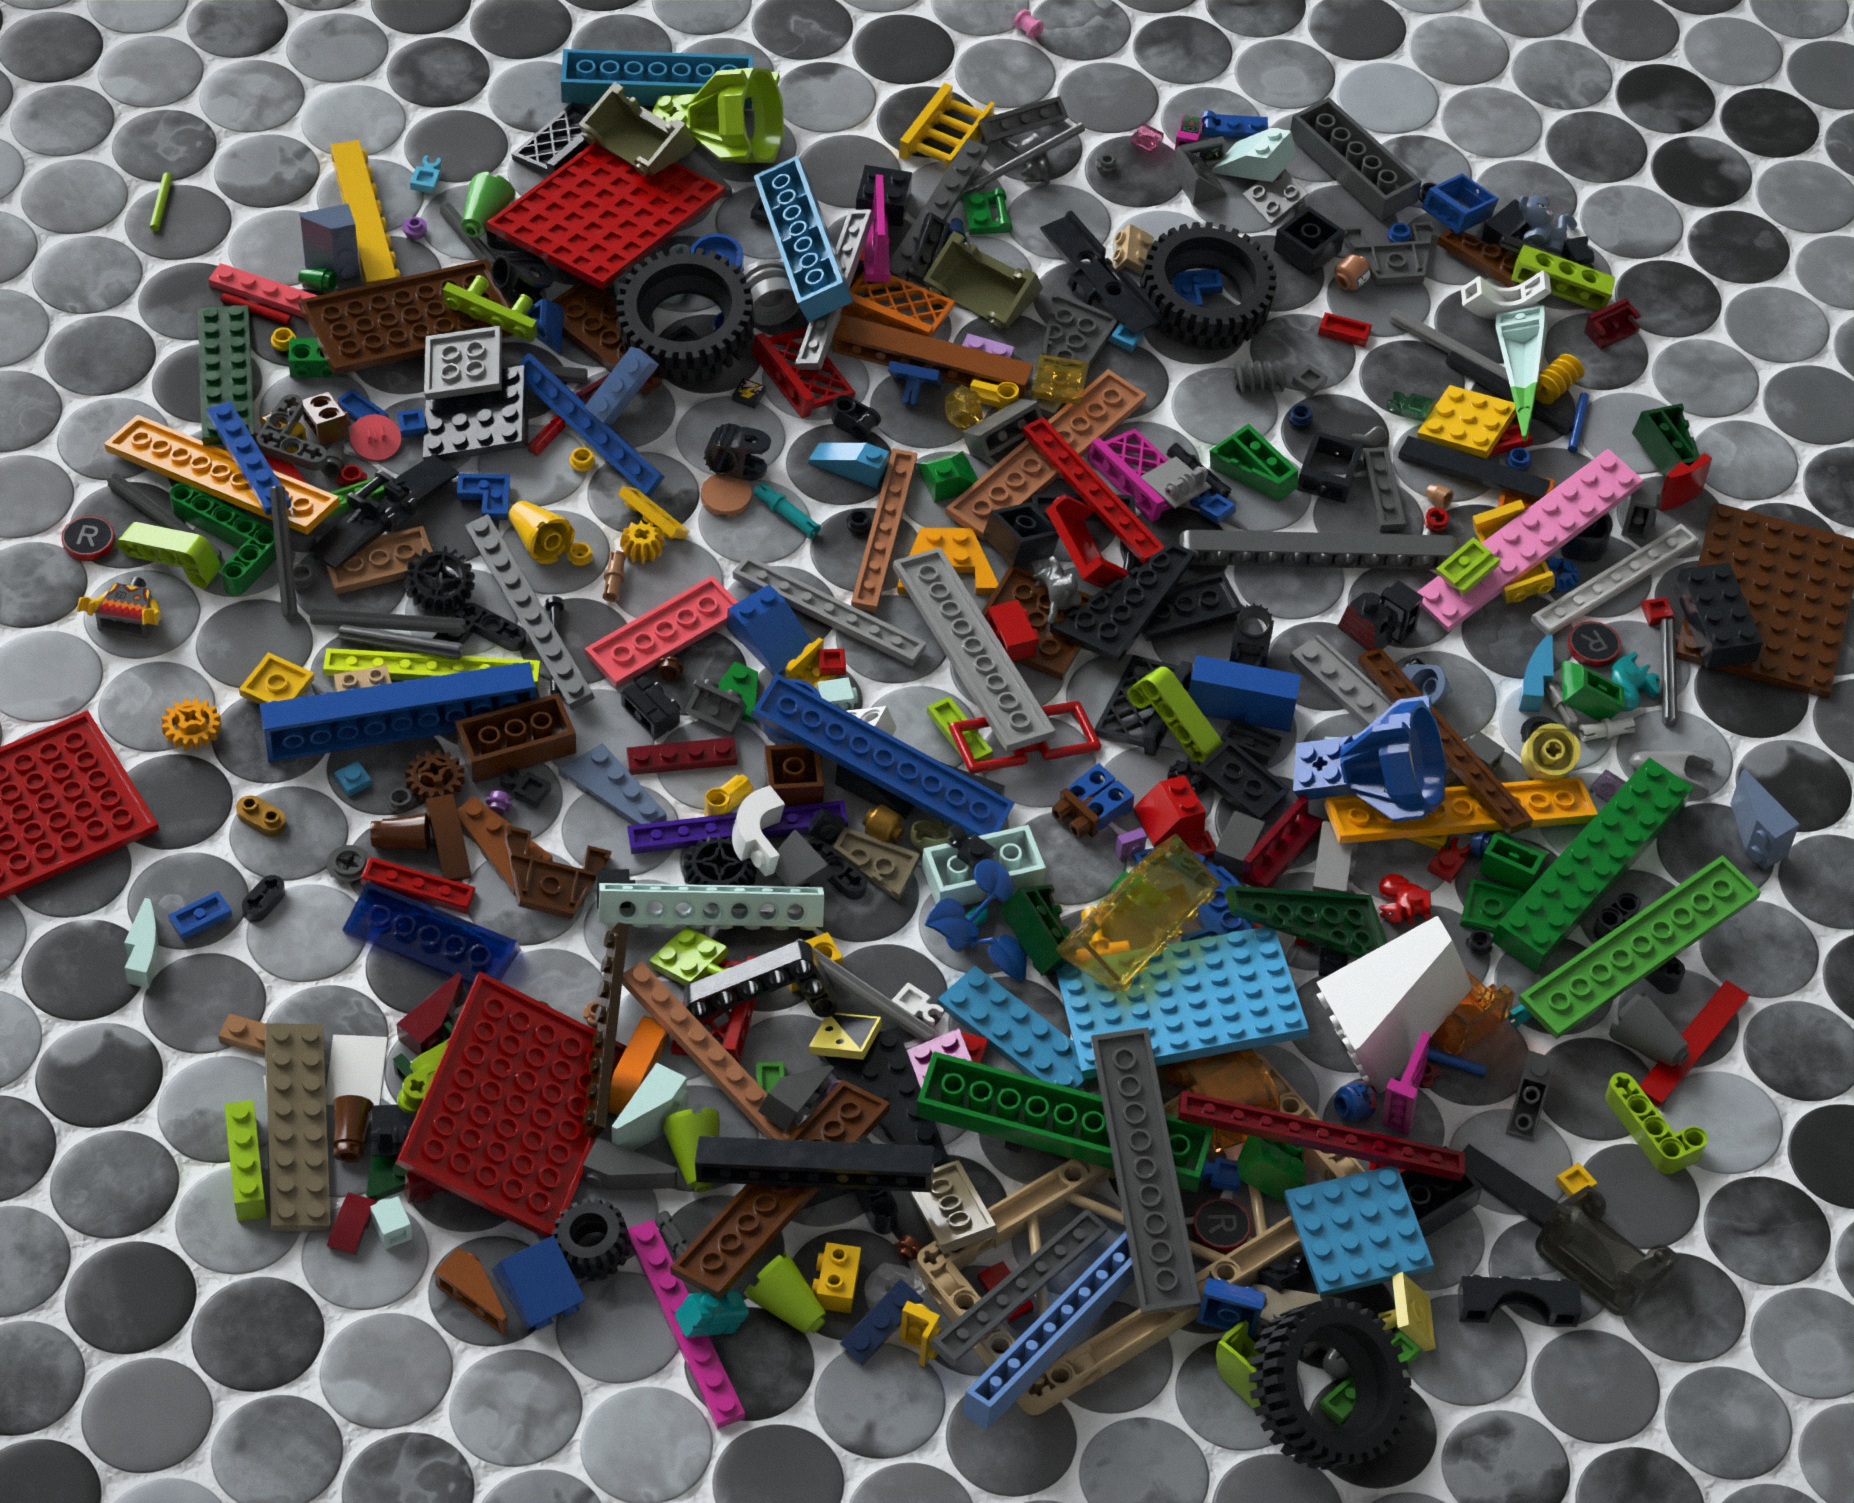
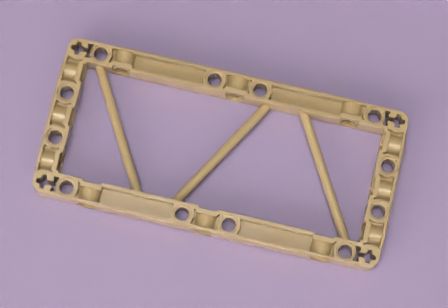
[916,1053,1366,1415]

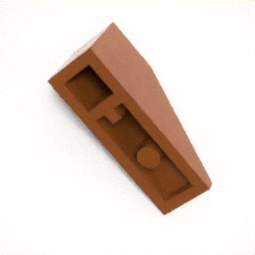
[435,1247,507,1335]

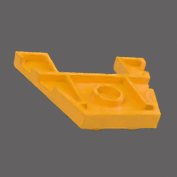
[897,528,999,595]

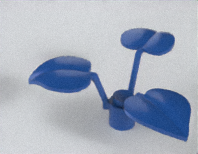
[925,858,1027,982]

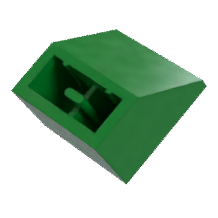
[1562,660,1625,722]
[1479,831,1551,893]
[1238,1135,1307,1204]

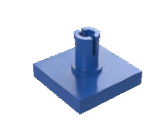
[888,361,943,406]

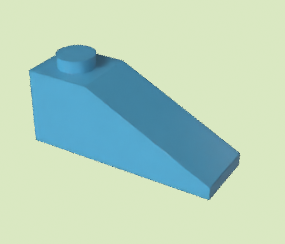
[808,443,889,489]

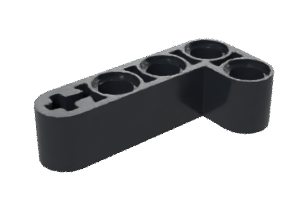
[1593,892,1685,994]

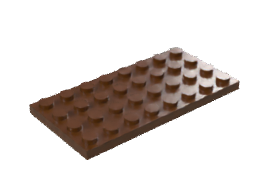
[299,259,514,375]

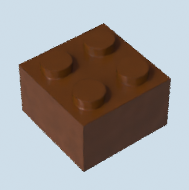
[764,744,824,807]

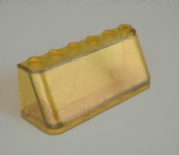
[1055,834,1221,992]

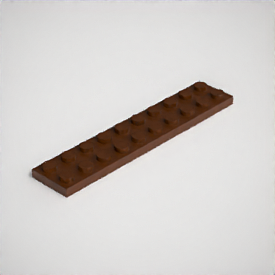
[670,1079,890,1300]

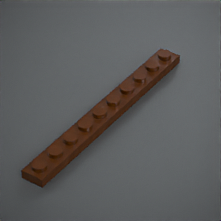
[1358,648,1533,835]

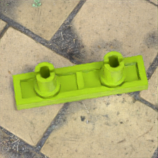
[443,275,537,342]

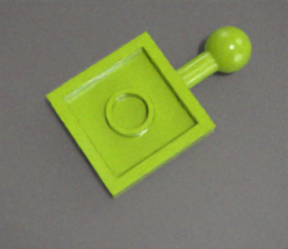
[649,926,729,986]

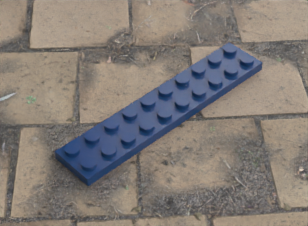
[750,673,1015,837]

